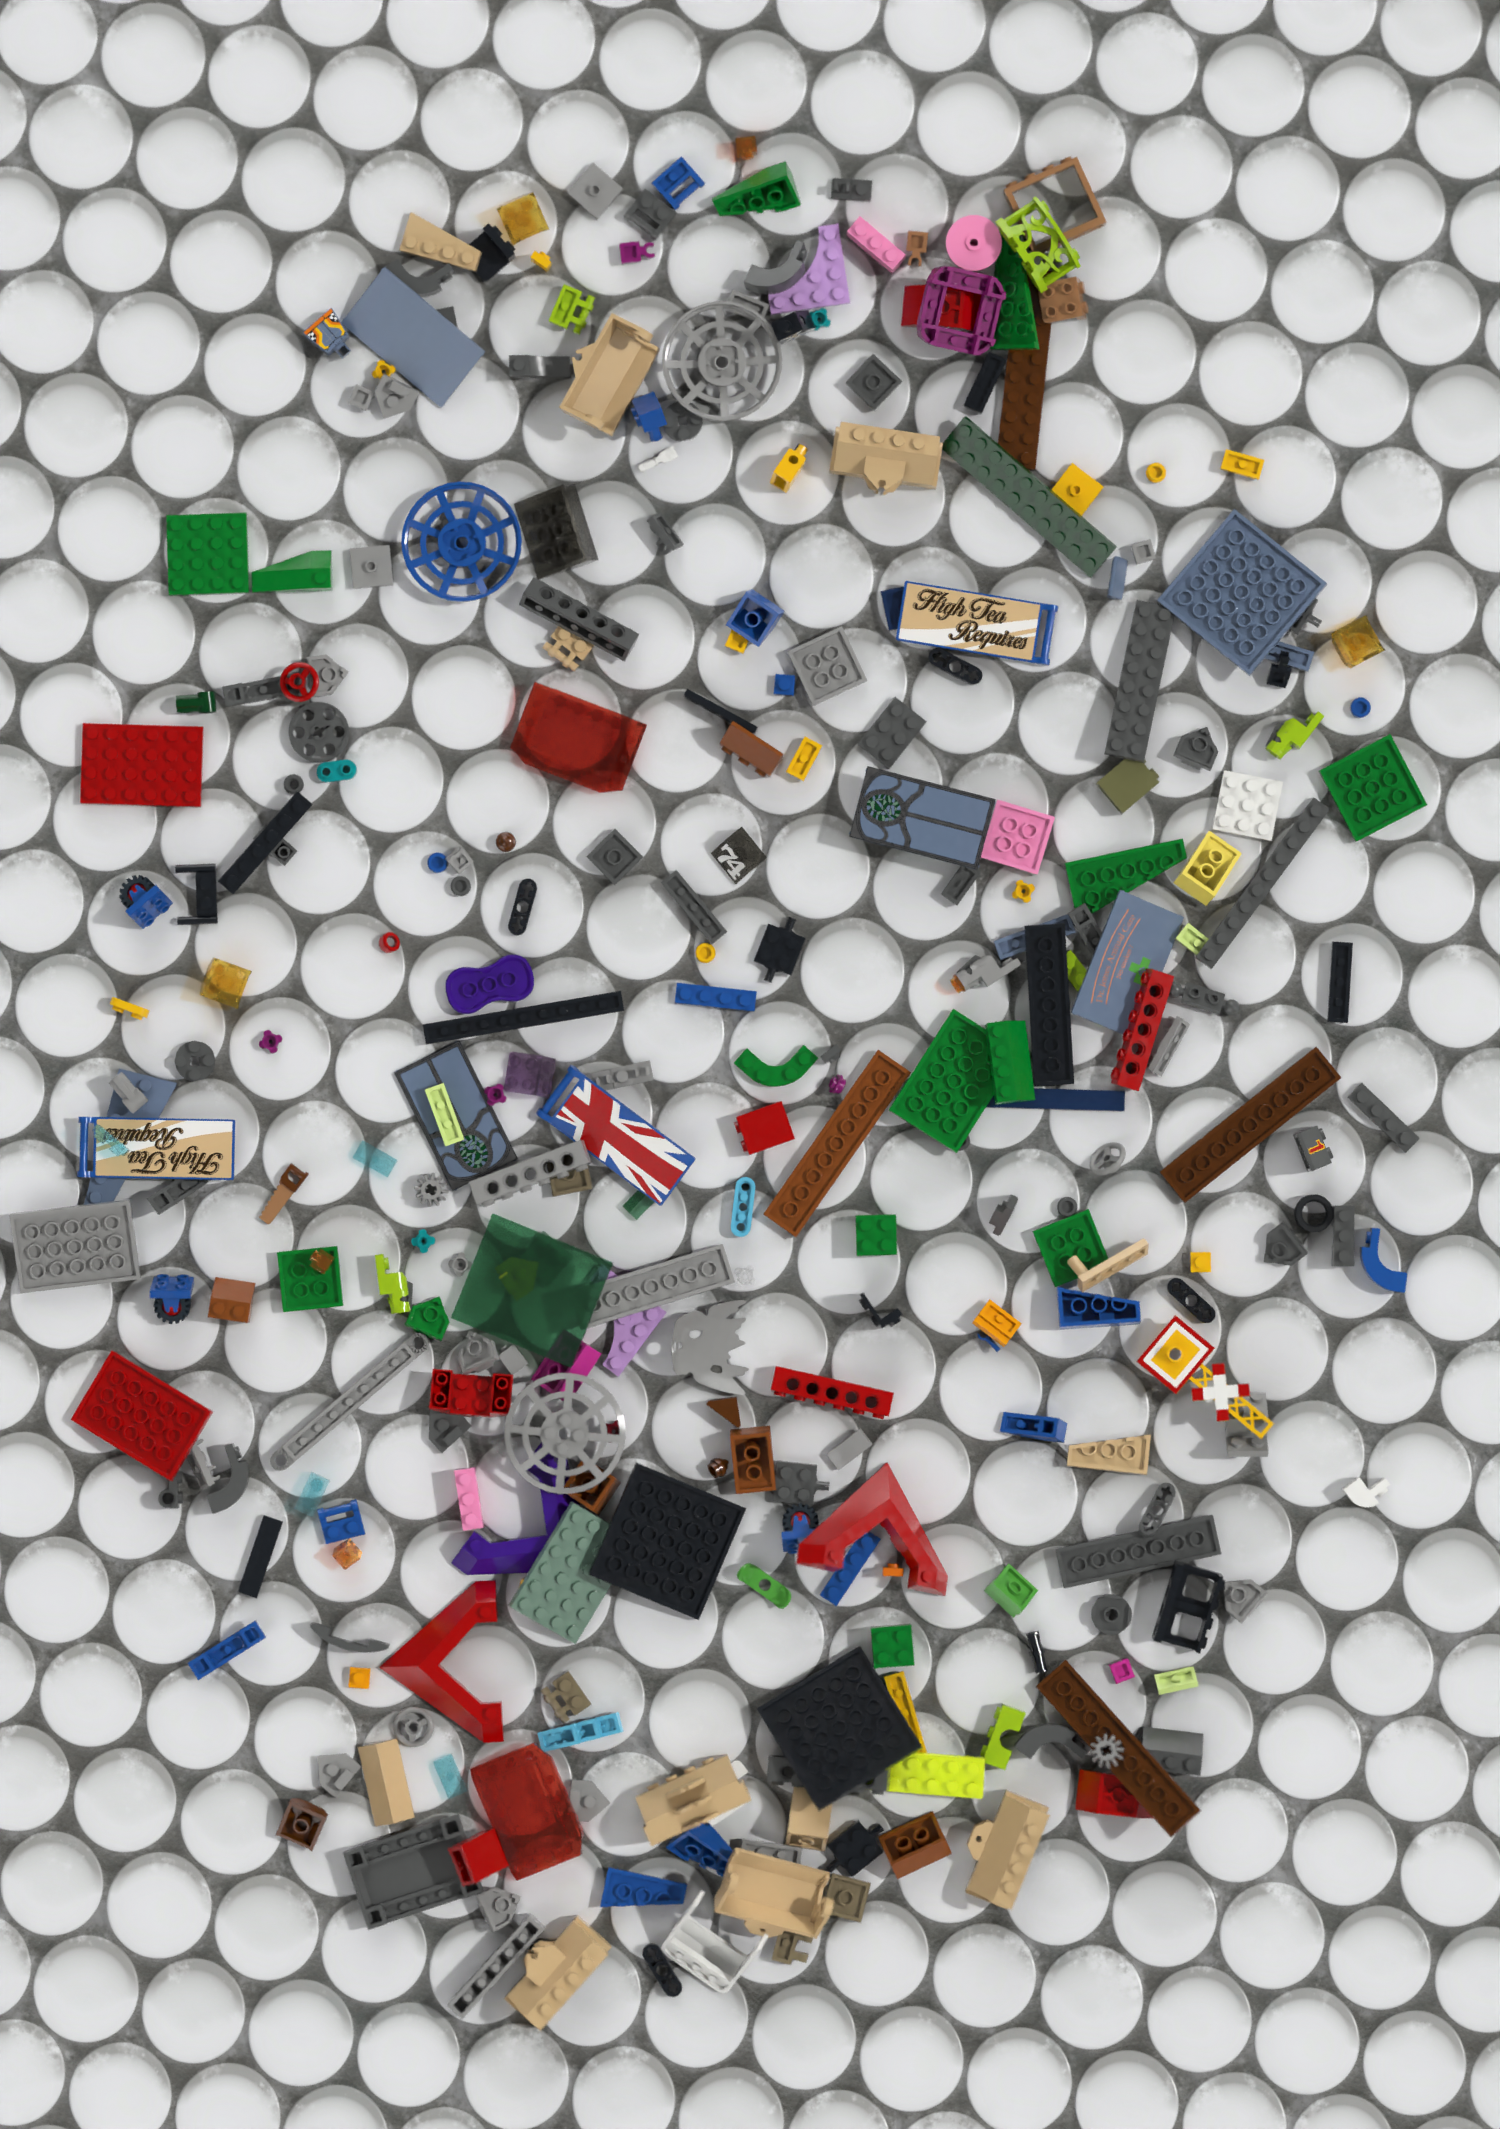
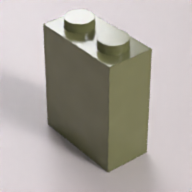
[1096,759,1159,815]

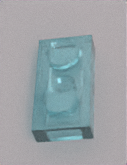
[92,1124,130,1157]
[353,1140,398,1177]
[294,1472,330,1517]
[433,1754,468,1799]

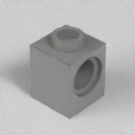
[498,1343,528,1375]

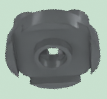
[664,401,702,441]
[175,1041,215,1081]
[1091,1594,1132,1635]

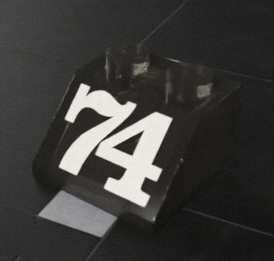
[711,827,767,884]

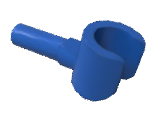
[977,1333,1000,1352]

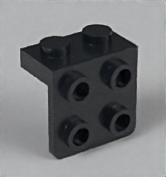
[469,223,516,282]
[859,1293,902,1328]

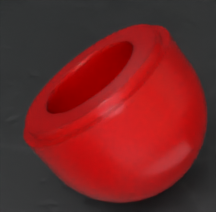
[379,932,400,953]

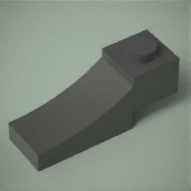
[509,355,570,378]

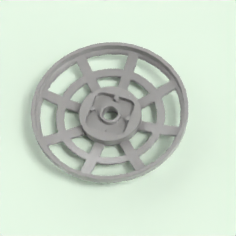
[662,301,782,421]
[505,1373,625,1494]

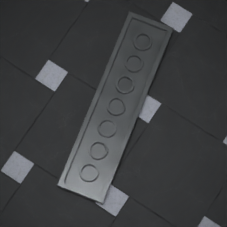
[1104,600,1174,763]
[1055,1515,1221,1589]

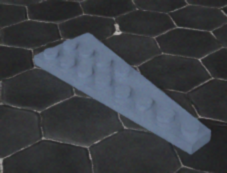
[84,1069,177,1205]

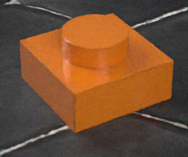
[882,1563,903,1577]

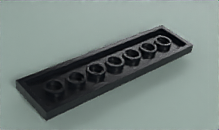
[1024,923,1074,1086]

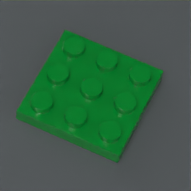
[1032,1209,1108,1287]
[277,1246,344,1312]

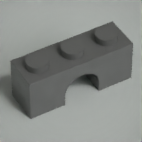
[1332,1206,1355,1266]

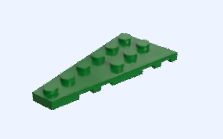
[989,231,1040,350]
[1065,839,1187,914]

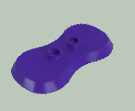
[445,955,534,1014]

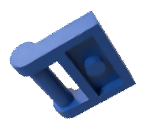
[652,156,705,211]
[317,1499,366,1544]

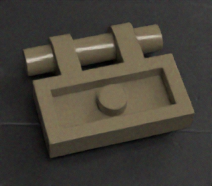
[541,1671,591,1724]

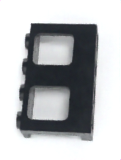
[1152,1560,1225,1654]

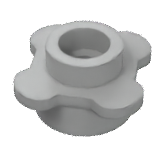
[448,1253,472,1277]

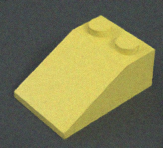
[1174,831,1242,906]

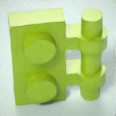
[548,284,595,335]

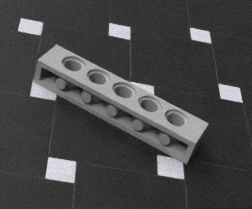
[469,1140,592,1207]
[447,1913,545,2019]

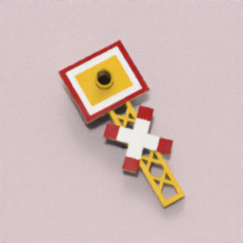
[1136,1315,1274,1439]

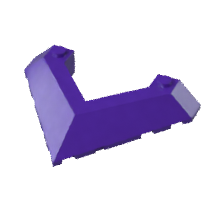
[451,1442,579,1575]

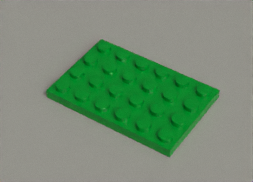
[889,1009,994,1153]

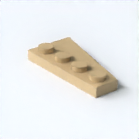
[399,212,482,272]
[1067,1434,1151,1475]

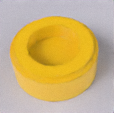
[695,943,716,963]

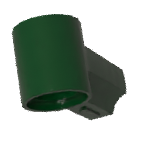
[176,691,216,713]

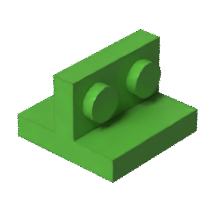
[984,1563,1038,1618]

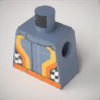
[303,308,351,359]

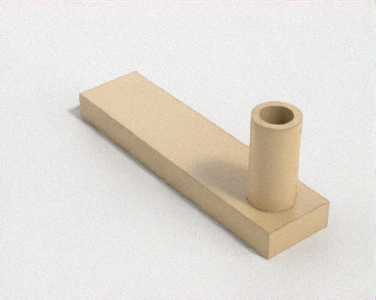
[1067,1238,1149,1292]

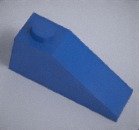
[1000,1412,1067,1443]

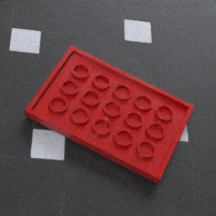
[80,723,204,807]
[71,1350,213,1481]

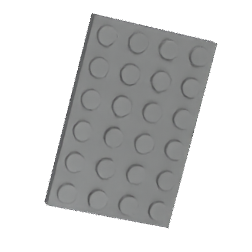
[9,1199,141,1293]

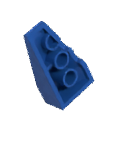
[666,1822,733,1877]

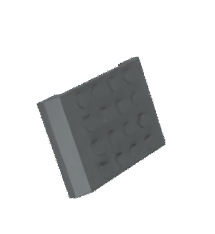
[343,1814,484,1930]

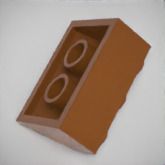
[720,721,783,778]
[878,1811,952,1879]

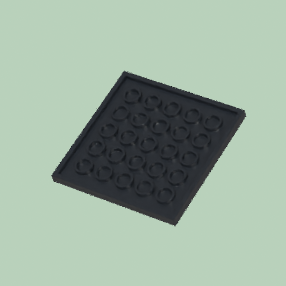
[588,1462,746,1620]
[757,1646,923,1811]

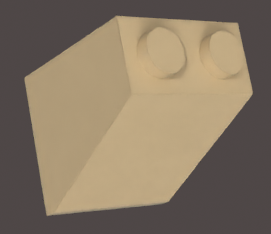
[785,1787,832,1851]

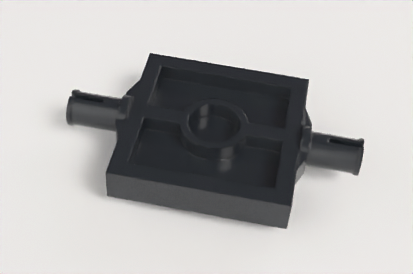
[754,917,806,983]
[826,1820,884,1877]

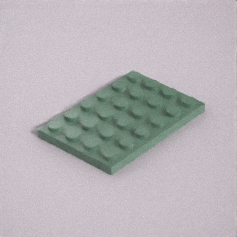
[509,1501,612,1644]

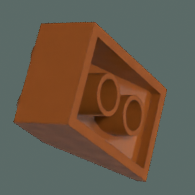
[730,1426,776,1494]

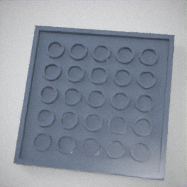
[1157,509,1327,676]

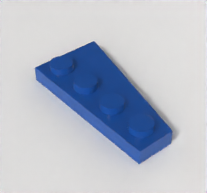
[600,1867,687,1907]

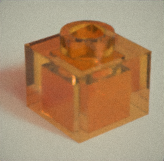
[735,136,757,160]
[309,1249,336,1274]
[332,1538,362,1570]

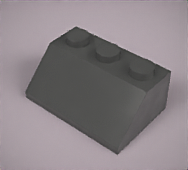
[1141,1726,1203,1776]

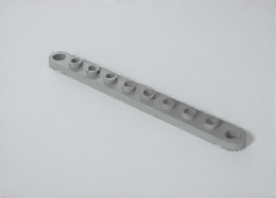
[270,1333,429,1471]

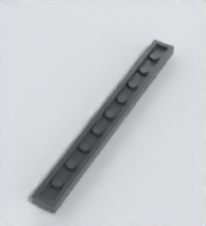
[1195,798,1330,969]

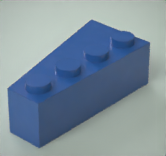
[1057,1287,1141,1330]

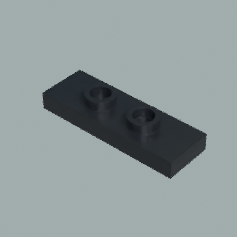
[963,351,1007,414]

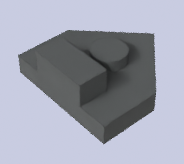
[1173,727,1218,771]
[989,1195,1018,1236]
[1264,1221,1308,1266]
[428,1410,472,1453]

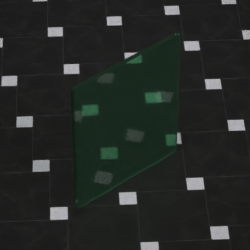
[451,1213,613,1368]

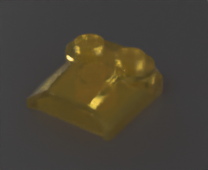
[496,192,549,245]
[1331,615,1385,669]
[199,957,252,1009]

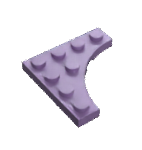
[768,224,850,315]
[590,1264,667,1377]

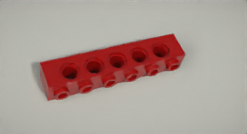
[1111,968,1174,1091]
[771,1366,894,1419]

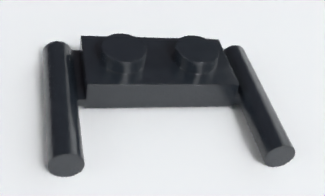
[175,864,218,925]

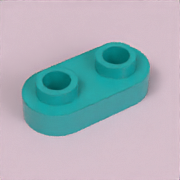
[317,760,357,783]

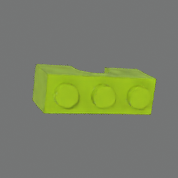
[980,1703,1026,1770]

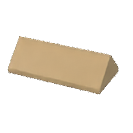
[358,1738,415,1826]

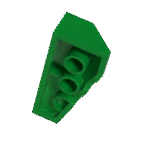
[712,161,801,216]
[252,550,333,593]

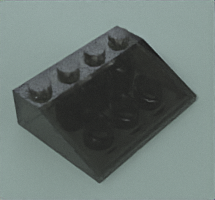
[514,484,599,580]

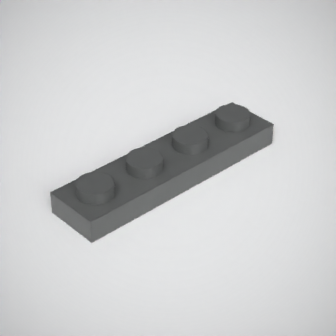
[661,870,727,944]
[1347,1083,1420,1153]

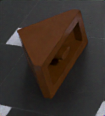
[706,1397,741,1428]

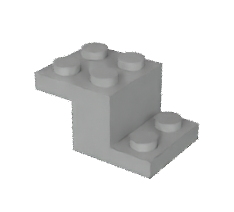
[1225,1392,1268,1457]

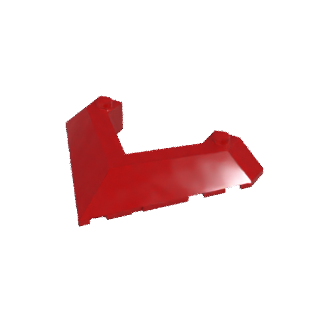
[796,1462,948,1596]
[379,1580,504,1743]

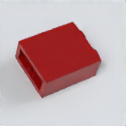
[734,1101,795,1155]
[448,1828,509,1886]

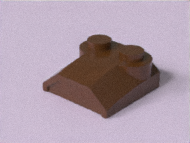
[276,1798,328,1851]

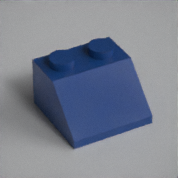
[726,589,785,647]

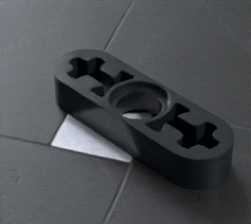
[928,648,982,685]
[508,879,537,936]
[1167,1278,1216,1323]
[642,1943,682,1997]

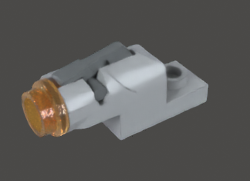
[950,955,1021,994]

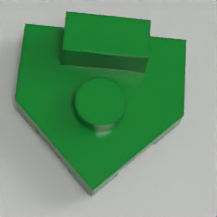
[405,1296,450,1341]

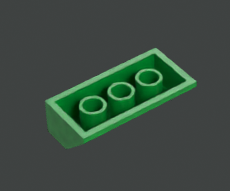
[985,1021,1035,1105]

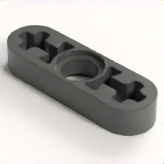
[1139,1483,1175,1538]

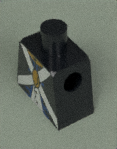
[771,310,816,345]

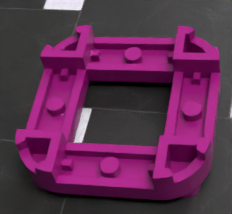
[917,266,1006,355]

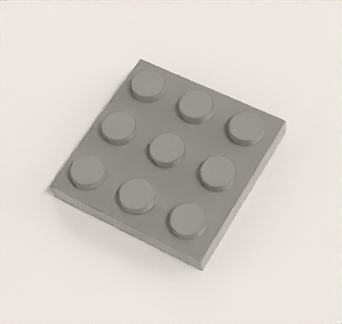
[787,626,867,706]

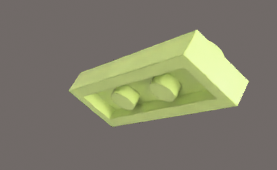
[425,1083,465,1146]

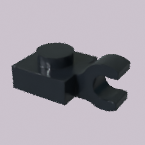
[1266,651,1291,688]

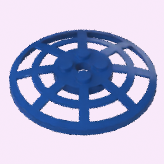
[401,482,522,602]

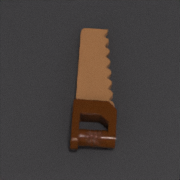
[259,1163,309,1224]

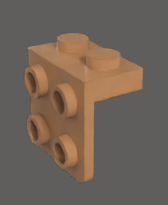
[1038,277,1089,324]

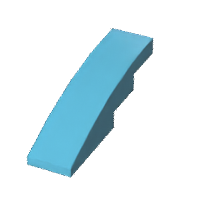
[537,1712,624,1752]

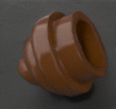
[496,832,516,852]
[708,1458,729,1478]

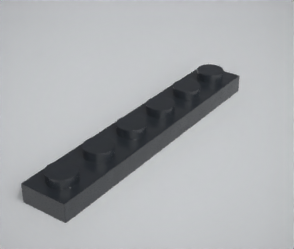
[218,791,313,894]

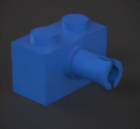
[630,391,667,442]

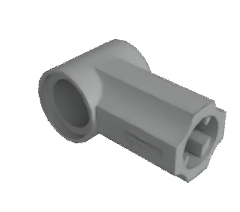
[109,1072,149,1114]

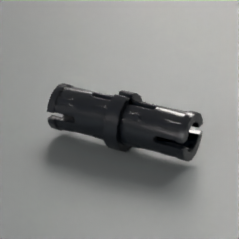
[1026,1631,1048,1674]

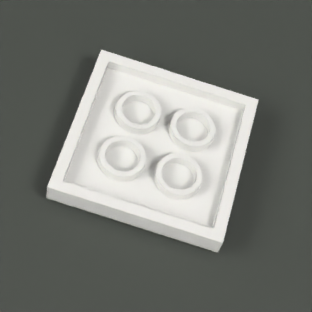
[1212,770,1283,841]

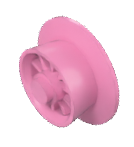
[946,215,1002,271]

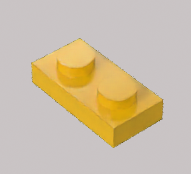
[1220,449,1264,480]
[786,737,822,782]

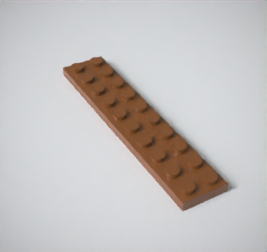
[763,1050,911,1237]

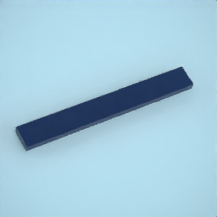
[986,1088,1125,1111]

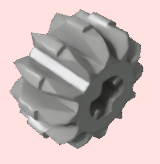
[414,1173,449,1207]
[1089,1734,1124,1769]

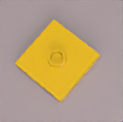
[1052,463,1104,516]

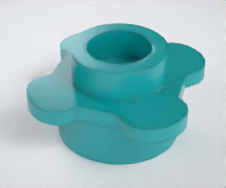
[810,308,831,331]
[411,1229,435,1253]

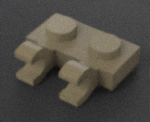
[771,1931,813,1965]

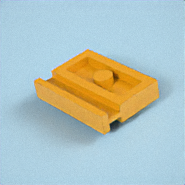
[972,1299,1022,1347]

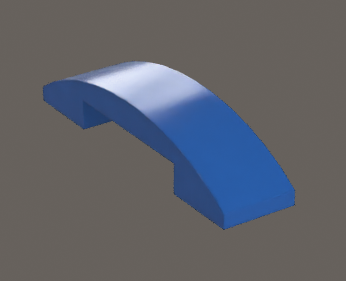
[188,1620,266,1680]

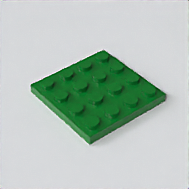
[166,513,249,596]
[1319,734,1427,842]

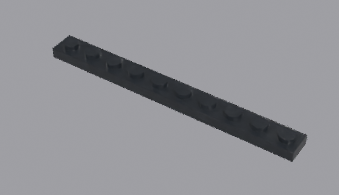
[423,991,624,1045]

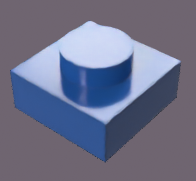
[774,674,795,696]

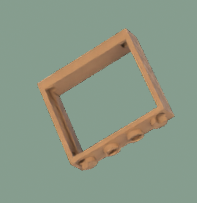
[1003,156,1106,253]

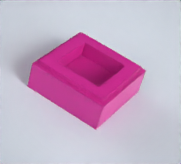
[1109,1658,1135,1684]

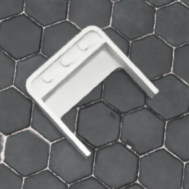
[661,1890,768,1993]

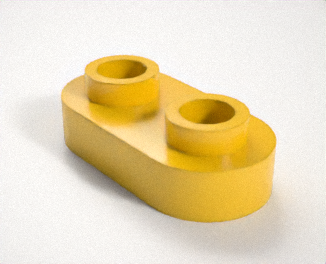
[109,997,150,1020]

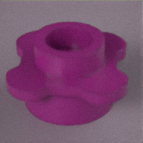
[259,1030,282,1053]
[828,1074,846,1094]
[484,1084,507,1106]

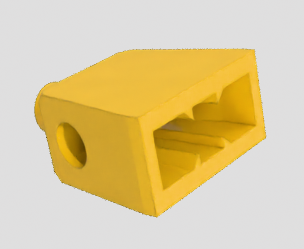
[770,444,808,493]

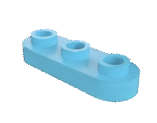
[731,1177,755,1237]

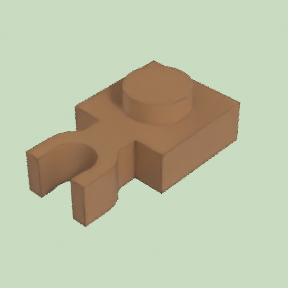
[906,230,928,266]

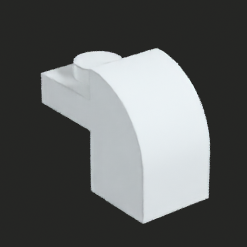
[1342,1477,1390,1507]

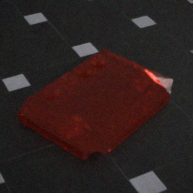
[510,682,647,793]
[470,1742,583,1881]

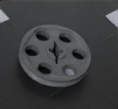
[289,702,349,763]

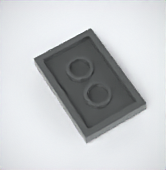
[858,697,927,769]

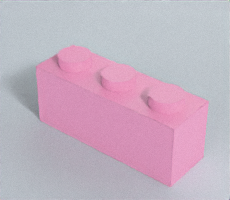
[846,216,906,274]
[454,1467,484,1531]

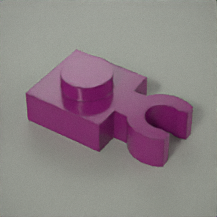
[619,241,655,264]

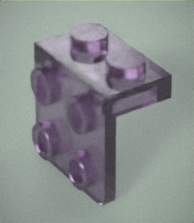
[504,1052,556,1098]

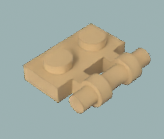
[542,626,595,672]

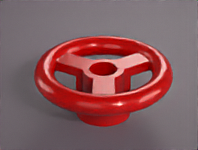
[280,662,319,702]

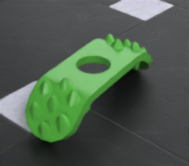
[737,1563,791,1609]

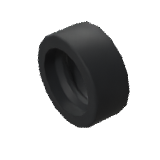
[1294,1194,1333,1232]

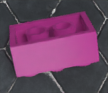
[531,1329,601,1401]

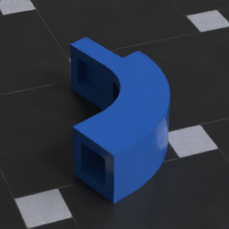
[1359,1228,1407,1293]

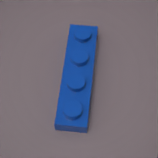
[675,983,757,1012]
[820,1531,881,1606]

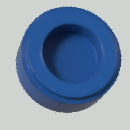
[1350,697,1371,718]
[427,853,448,873]

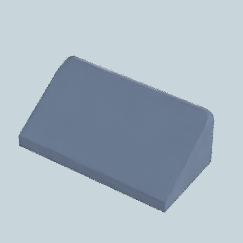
[1107,556,1128,600]

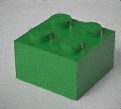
[855,1214,897,1256]
[871,1623,915,1669]

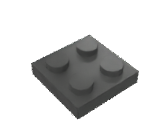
[846,354,902,411]
[586,829,643,885]

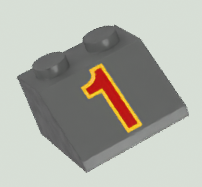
[1293,1126,1333,1172]

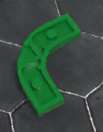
[734,1045,818,1087]

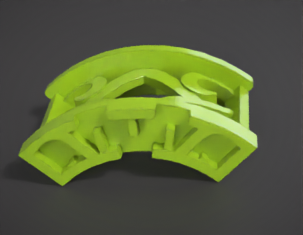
[995,196,1081,293]

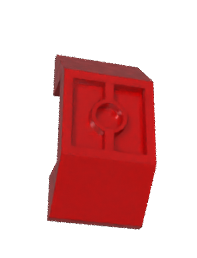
[901,285,982,333]
[429,1369,513,1418]
[1075,1769,1153,1818]

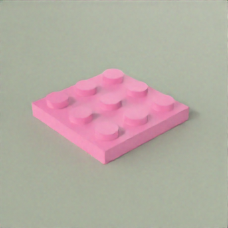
[981,799,1055,875]

